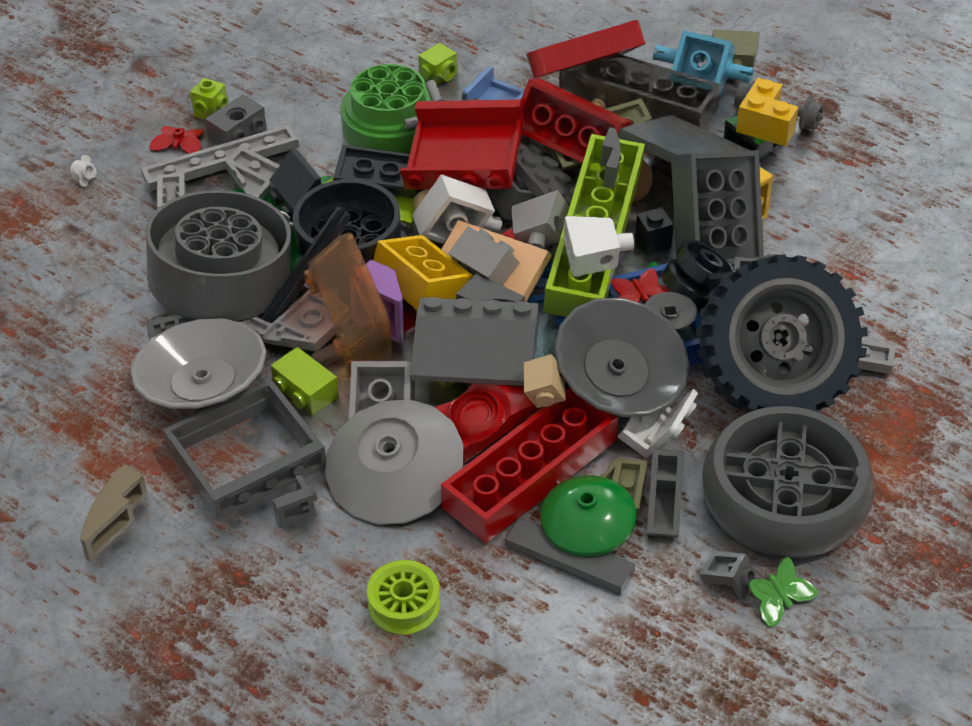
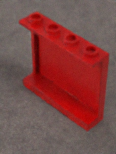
[400,99,524,190]

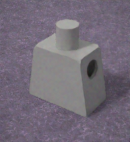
[512,190,570,249]

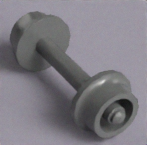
[734,81,824,130]

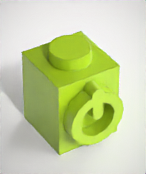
[418,42,458,85]

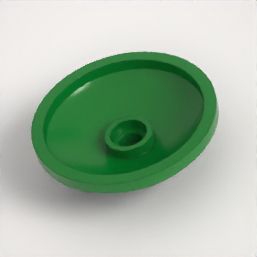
[540,475,636,557]

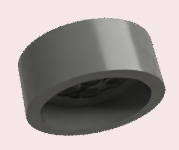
[146,190,291,321]

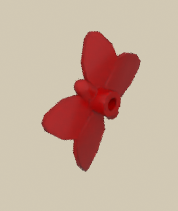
[149,126,204,154]
[611,269,671,303]

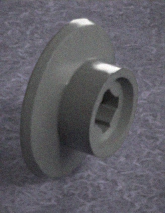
[645,292,697,332]

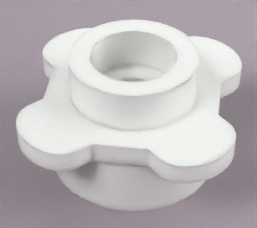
[70,155,97,187]

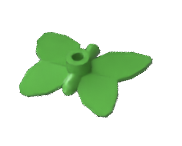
[749,557,818,627]

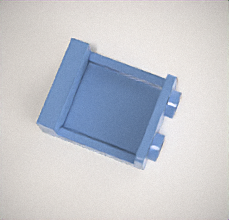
[461,66,525,100]

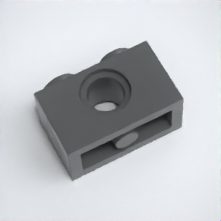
[205,95,267,145]

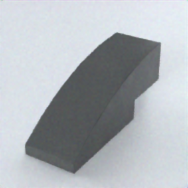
[646,449,684,538]

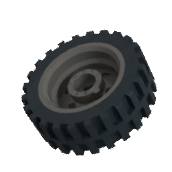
[696,254,868,414]

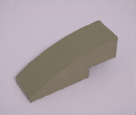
[80,464,148,561]

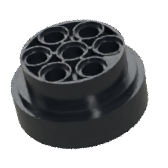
[293,179,401,280]

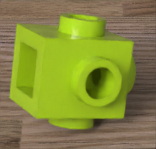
[190,78,228,119]

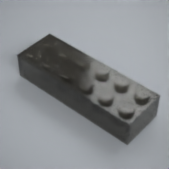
[559,54,721,129]

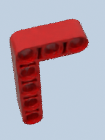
[526,19,646,79]

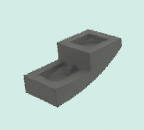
[600,127,620,189]

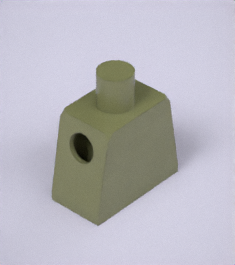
[712,30,760,80]

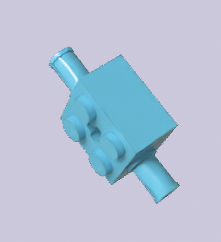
[653,30,754,96]

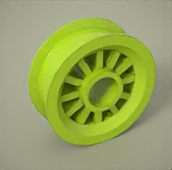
[367,560,440,635]

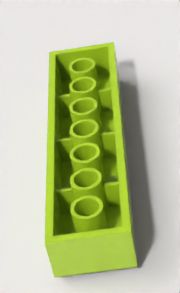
[543,134,645,317]

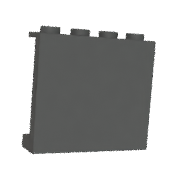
[618,115,750,163]

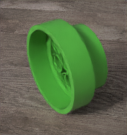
[340,64,431,154]

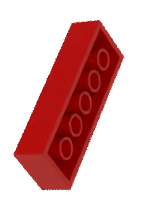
[441,387,618,543]

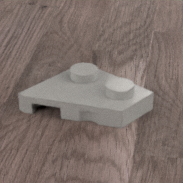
[225,145,279,199]

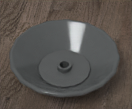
[554,298,690,417]

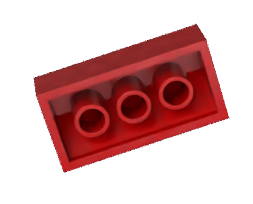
[521,78,632,163]

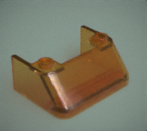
[303,232,392,381]

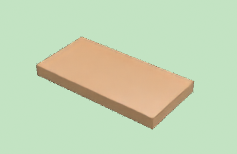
[441,220,552,302]

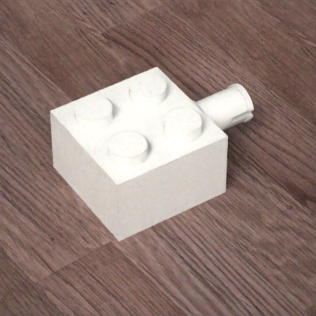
[412,175,502,244]

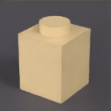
[524,354,566,408]

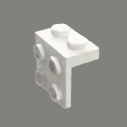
[617,389,698,459]

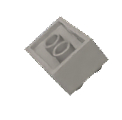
[349,361,415,451]

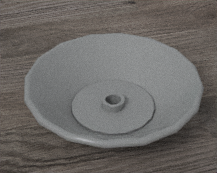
[130,318,267,409]
[325,399,464,525]

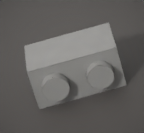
[448,226,519,286]

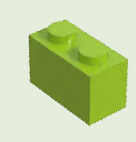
[271,347,339,416]

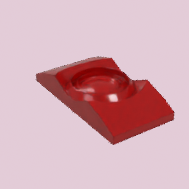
[435,383,541,464]

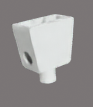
[563,216,634,277]

